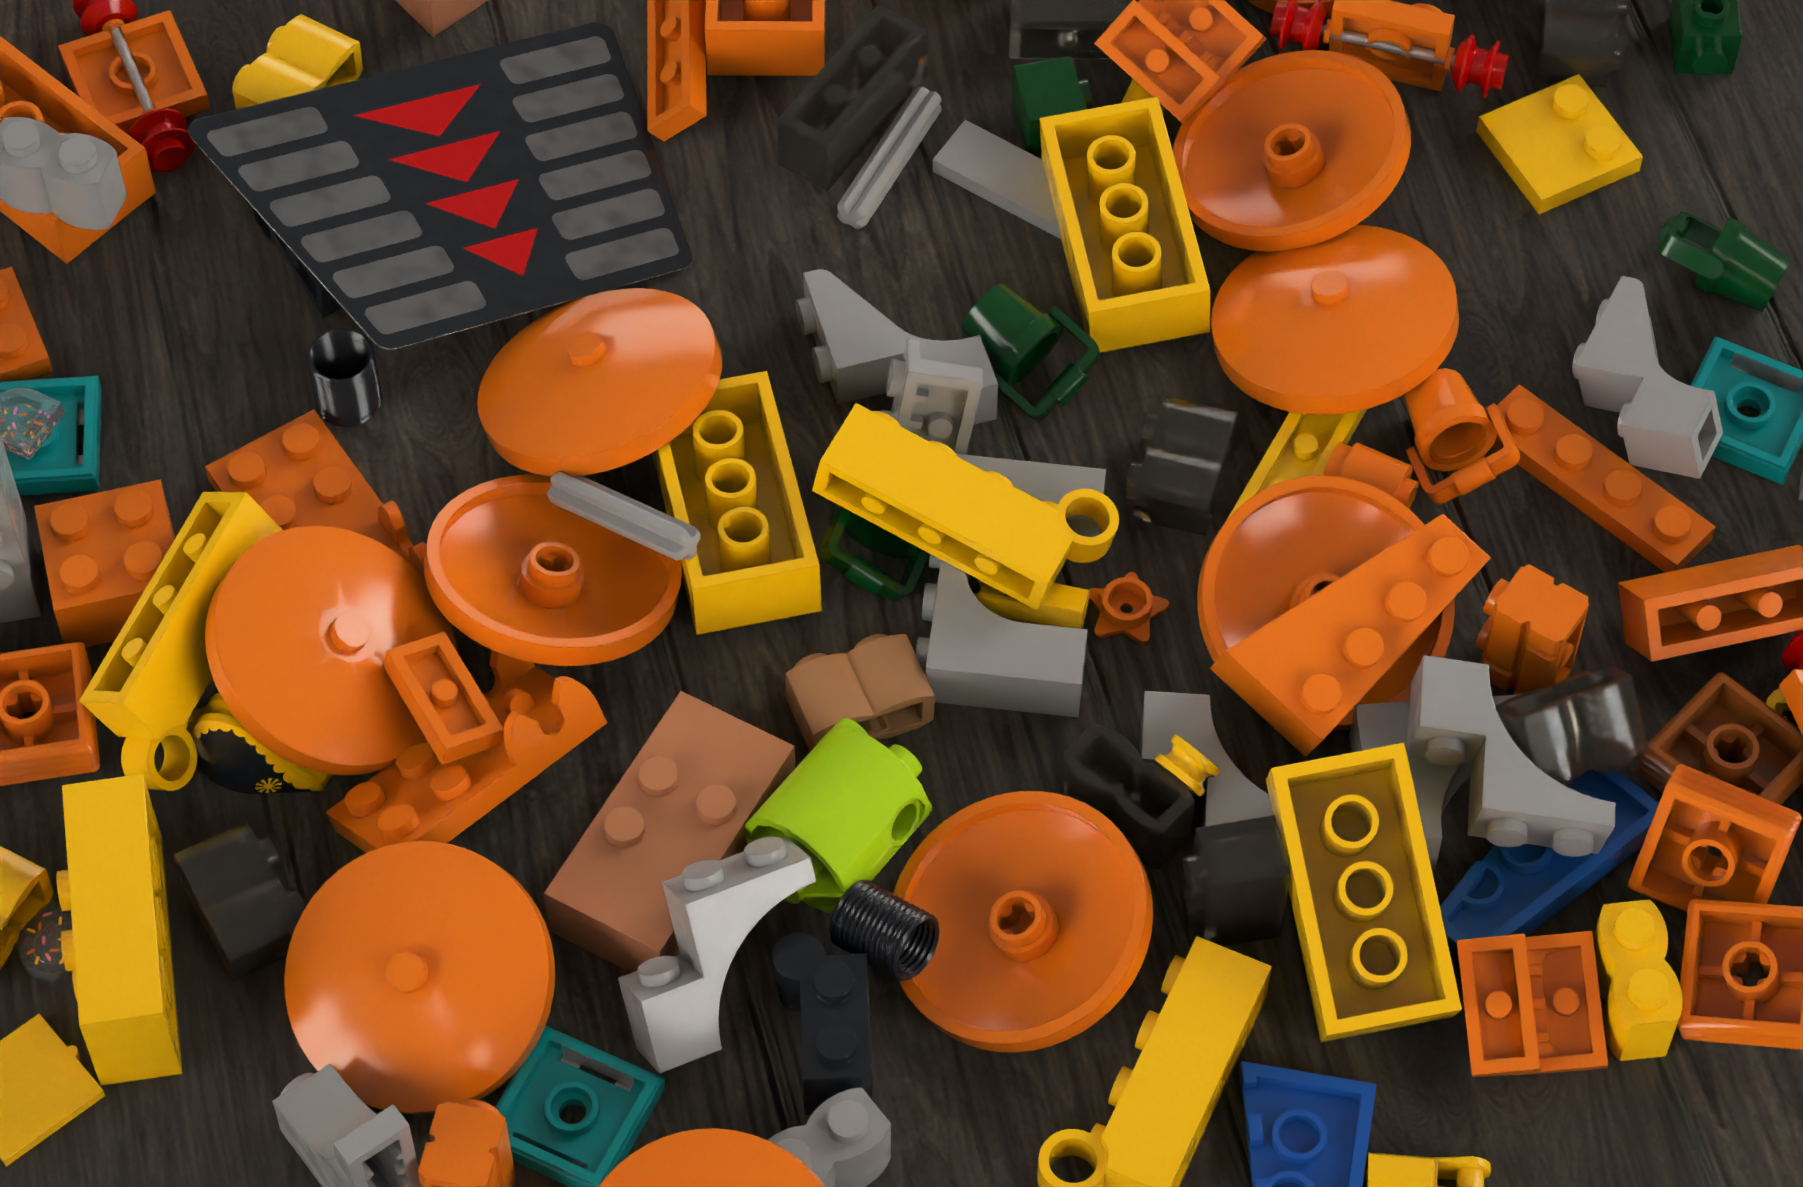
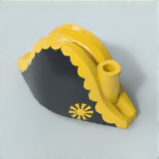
[186,693,332,794]

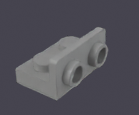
[880,338,983,455]

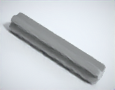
[837,86,941,229]
[547,471,701,561]

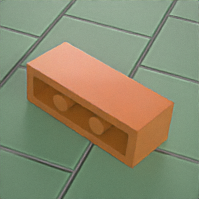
[1618,545,1803,662]

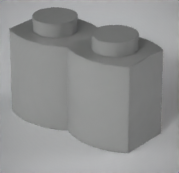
[0,117,127,230]
[768,1088,891,1187]

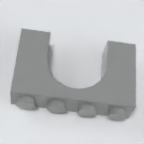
[916,454,1106,718]

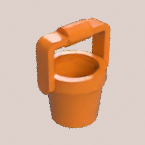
[1404,368,1520,504]

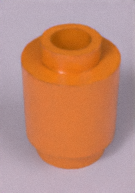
[1323,442,1419,509]

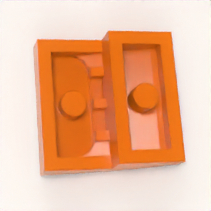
[1094,0,1267,123]
[1457,931,1608,1077]

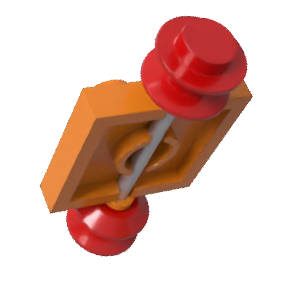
[58,0,210,172]
[1270,0,1509,99]

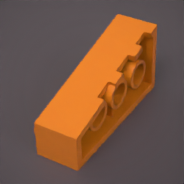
[1210,514,1491,757]

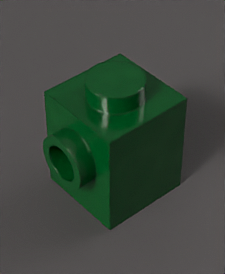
[1668,0,1742,75]
[1012,56,1093,156]

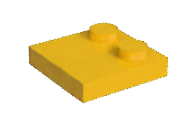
[1476,74,1643,215]

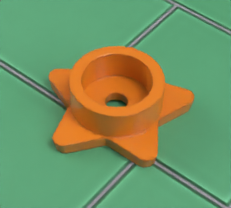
[1089,572,1169,645]

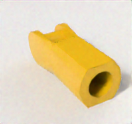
[974,579,1090,629]
[1364,1152,1491,1187]

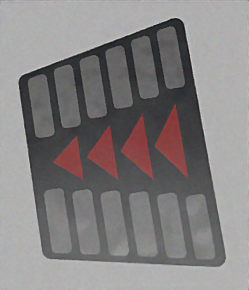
[188,22,692,349]

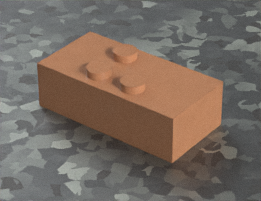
[544,691,796,973]

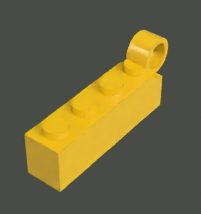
[812,403,1119,611]
[79,492,283,791]
[1037,936,1272,1187]

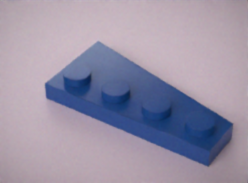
[1440,735,1659,960]
[1239,1061,1377,1187]

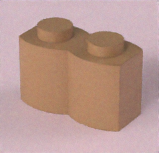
[785,634,935,751]

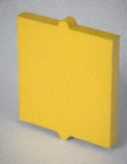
[0,1013,105,1167]

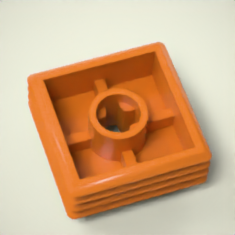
[0,642,100,786]
[1628,764,1802,913]
[1677,899,1803,1050]

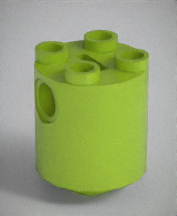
[744,717,932,913]

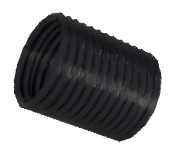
[306,329,383,427]
[829,880,940,981]

